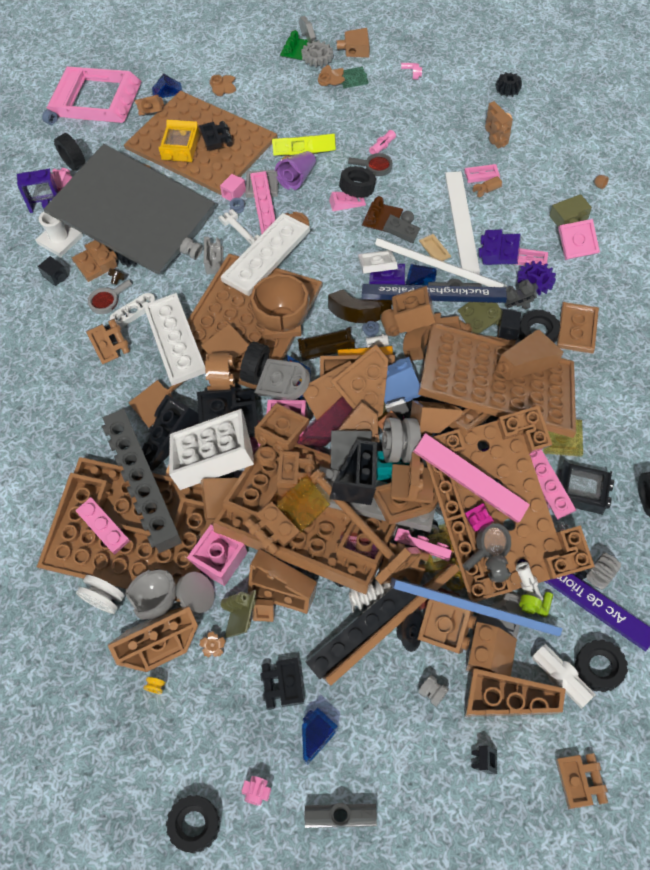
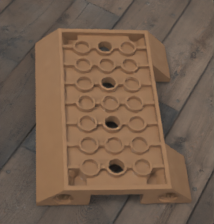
[425,406,595,602]

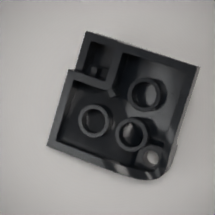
[197,388,258,438]

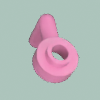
[401,63,422,80]

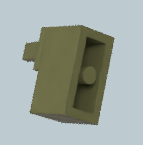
[549,194,592,227]

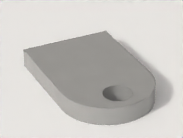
[254,359,310,401]

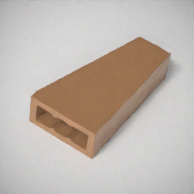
[496,330,564,381]

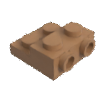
[485,101,513,148]
[71,240,118,282]
[255,403,309,454]
[418,599,476,654]

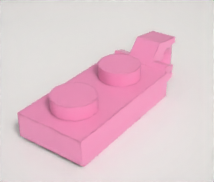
[394,528,452,561]

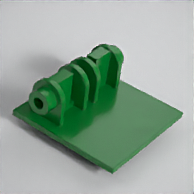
[280,30,316,60]

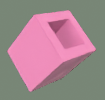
[220,174,246,201]

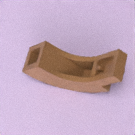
[403,313,461,361]

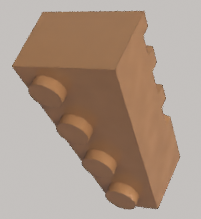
[465,669,566,717]

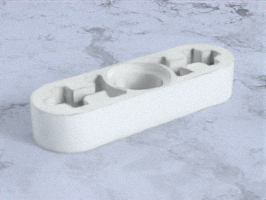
[110,293,156,328]

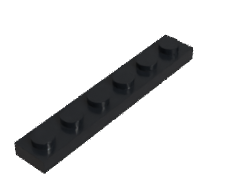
[305,576,417,680]

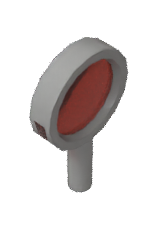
[88,279,132,314]

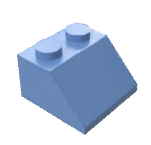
[384,357,422,404]

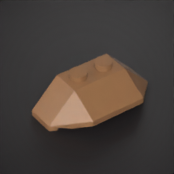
[108,606,198,672]

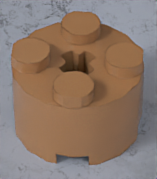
[205,353,235,391]

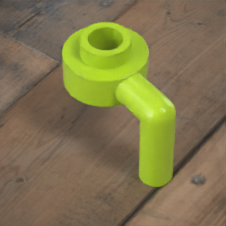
[519,592,553,617]

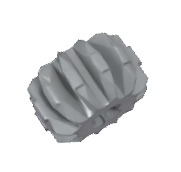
[586,553,621,590]

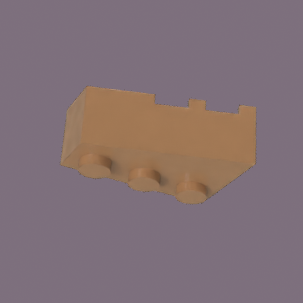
[303,361,352,423]
[248,549,317,614]

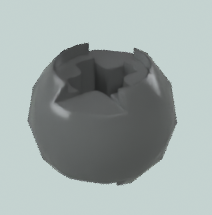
[485,555,511,583]

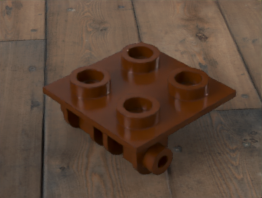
[362,196,403,232]

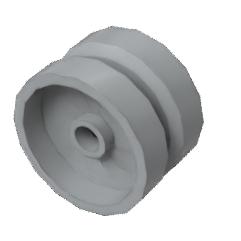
[382,418,421,463]

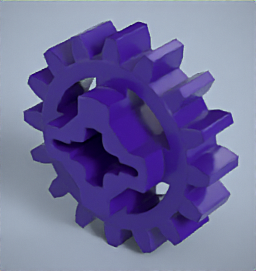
[517,261,556,296]

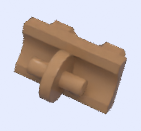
[134,95,164,116]

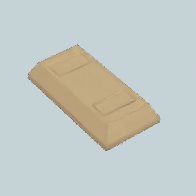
[419,234,451,261]

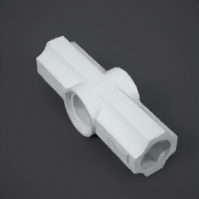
[532,644,596,709]

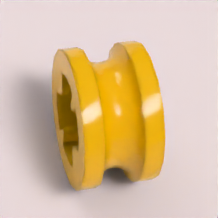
[143,677,166,694]

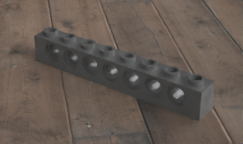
[102,409,182,553]

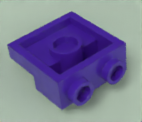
[479,229,521,265]
[369,264,405,285]

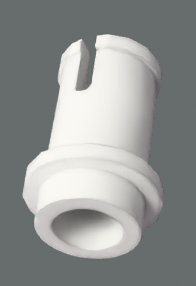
[366,334,389,348]

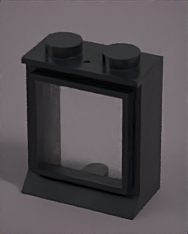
[559,459,614,515]

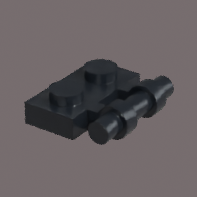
[199,121,233,151]
[260,658,304,710]

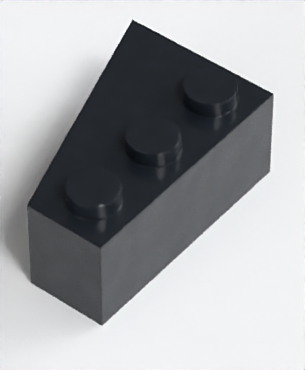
[329,439,377,505]

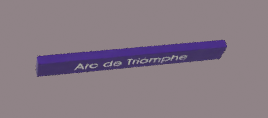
[517,559,650,652]

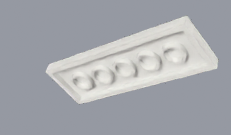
[221,213,310,296]
[143,293,205,386]

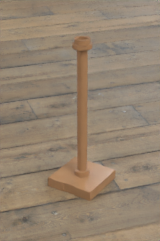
[310,470,422,585]

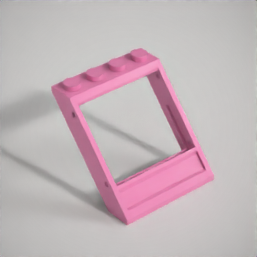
[46,66,142,123]

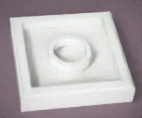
[358,250,398,274]

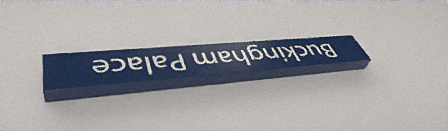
[362,284,507,303]

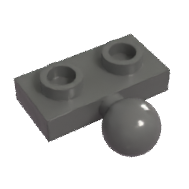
[383,211,420,243]

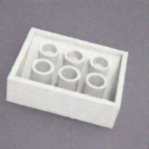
[169,409,254,490]

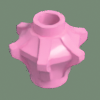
[52,168,72,191]

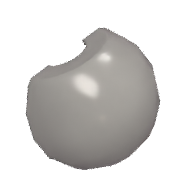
[125,569,176,620]

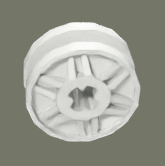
[76,575,125,614]

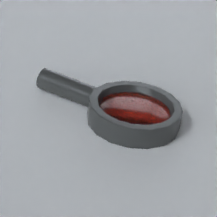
[348,153,392,176]

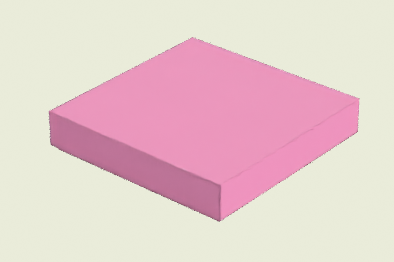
[558,219,600,260]

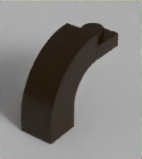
[328,289,392,323]

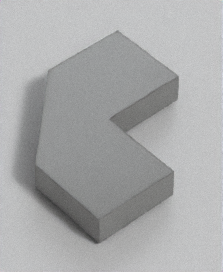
[299,16,315,44]

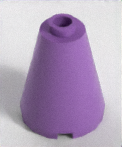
[275,151,316,190]

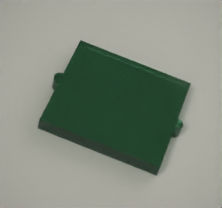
[342,66,369,89]

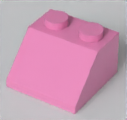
[187,525,248,586]

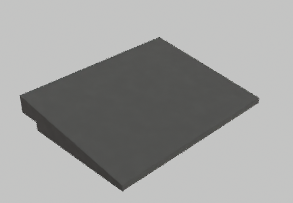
[44,143,215,275]

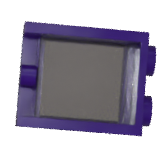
[17,168,59,213]

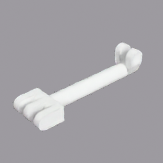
[218,209,260,245]

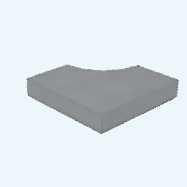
[475,592,524,638]

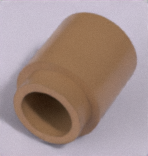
[381,309,400,336]

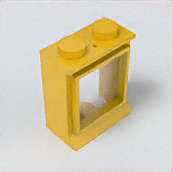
[159,120,200,162]

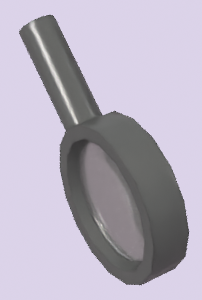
[463,523,511,571]

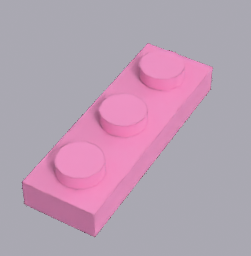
[75,497,130,554]

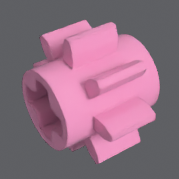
[241,776,271,806]

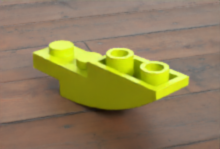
[272,133,336,156]

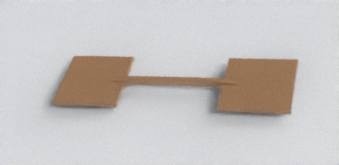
[129,324,249,428]

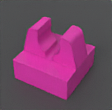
[465,503,494,532]

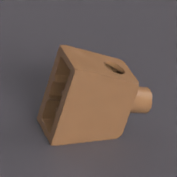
[336,28,369,58]

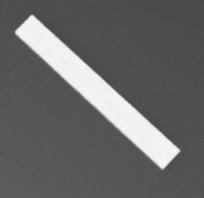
[445,171,480,274]
[375,238,507,287]

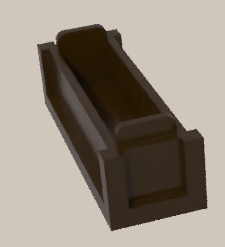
[297,328,355,361]

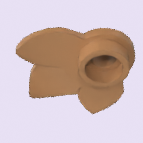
[318,65,345,86]
[210,75,236,96]

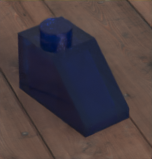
[302,707,338,766]

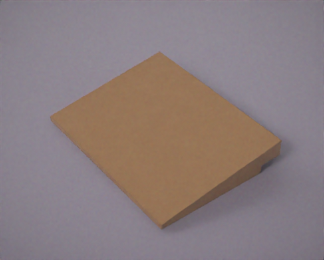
[213,443,398,595]
[37,457,214,602]

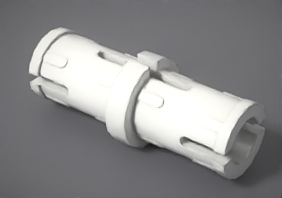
[516,562,543,601]

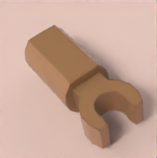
[473,176,502,197]

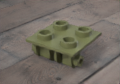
[458,302,503,334]
[221,590,256,638]

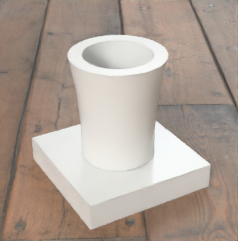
[35,212,83,257]

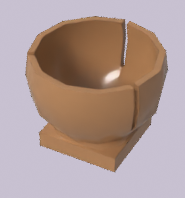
[250,274,310,339]

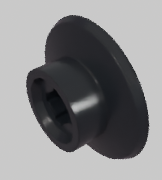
[396,612,423,652]

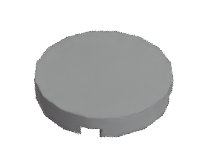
[176,572,214,615]

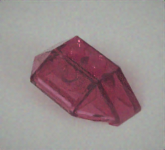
[297,397,353,446]

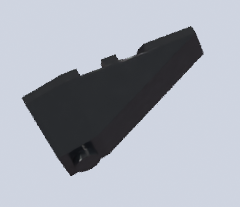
[142,394,199,472]

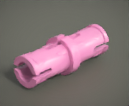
[369,130,396,154]

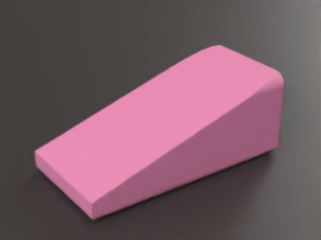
[329,192,366,211]

